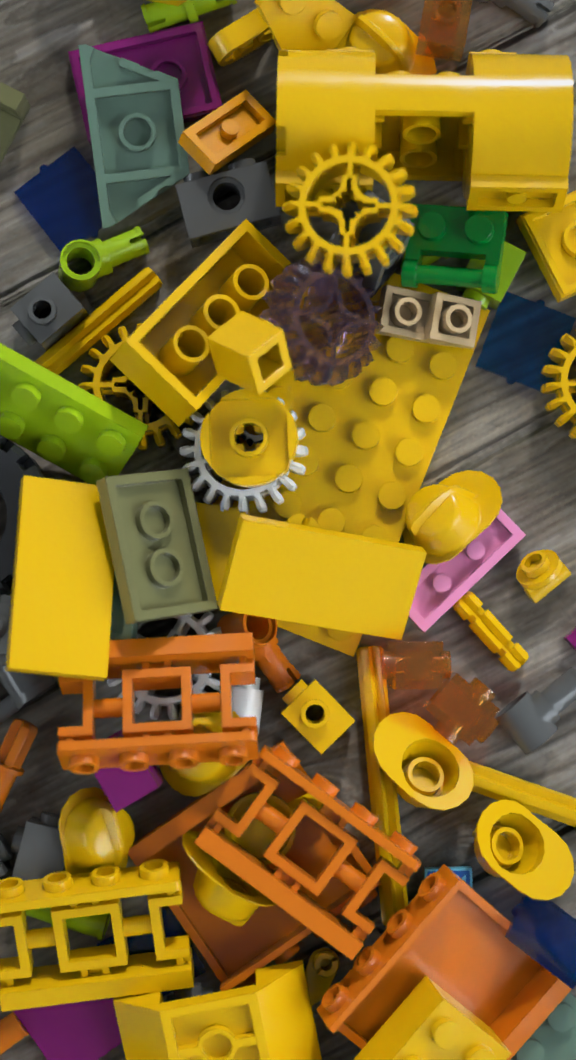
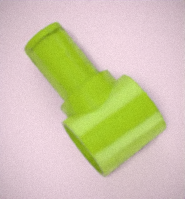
[58,226,150,292]

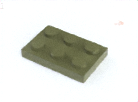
[96,468,218,625]

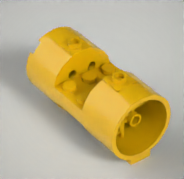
[275,47,574,212]

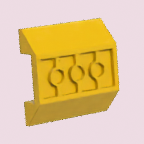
[113,960,322,1060]

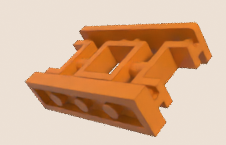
[57,632,259,775]
[194,744,422,960]

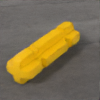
[453,591,529,672]

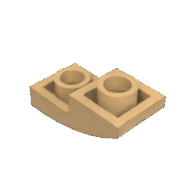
[374,285,482,349]

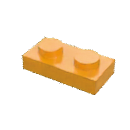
[178,90,276,175]

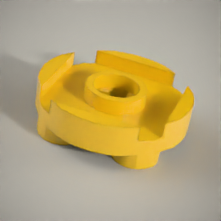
[200,389,299,488]

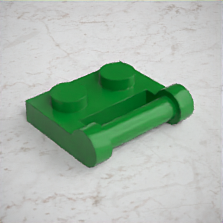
[401,204,508,294]

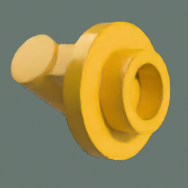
[516,549,572,604]

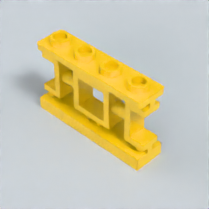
[0,859,194,1012]

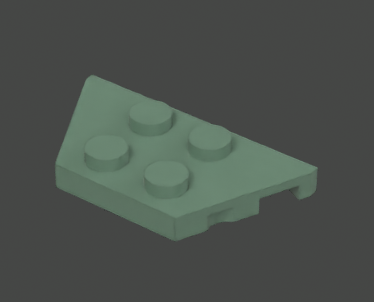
[78,44,190,229]

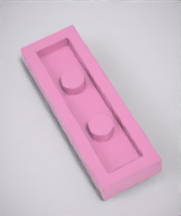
[408,509,526,633]

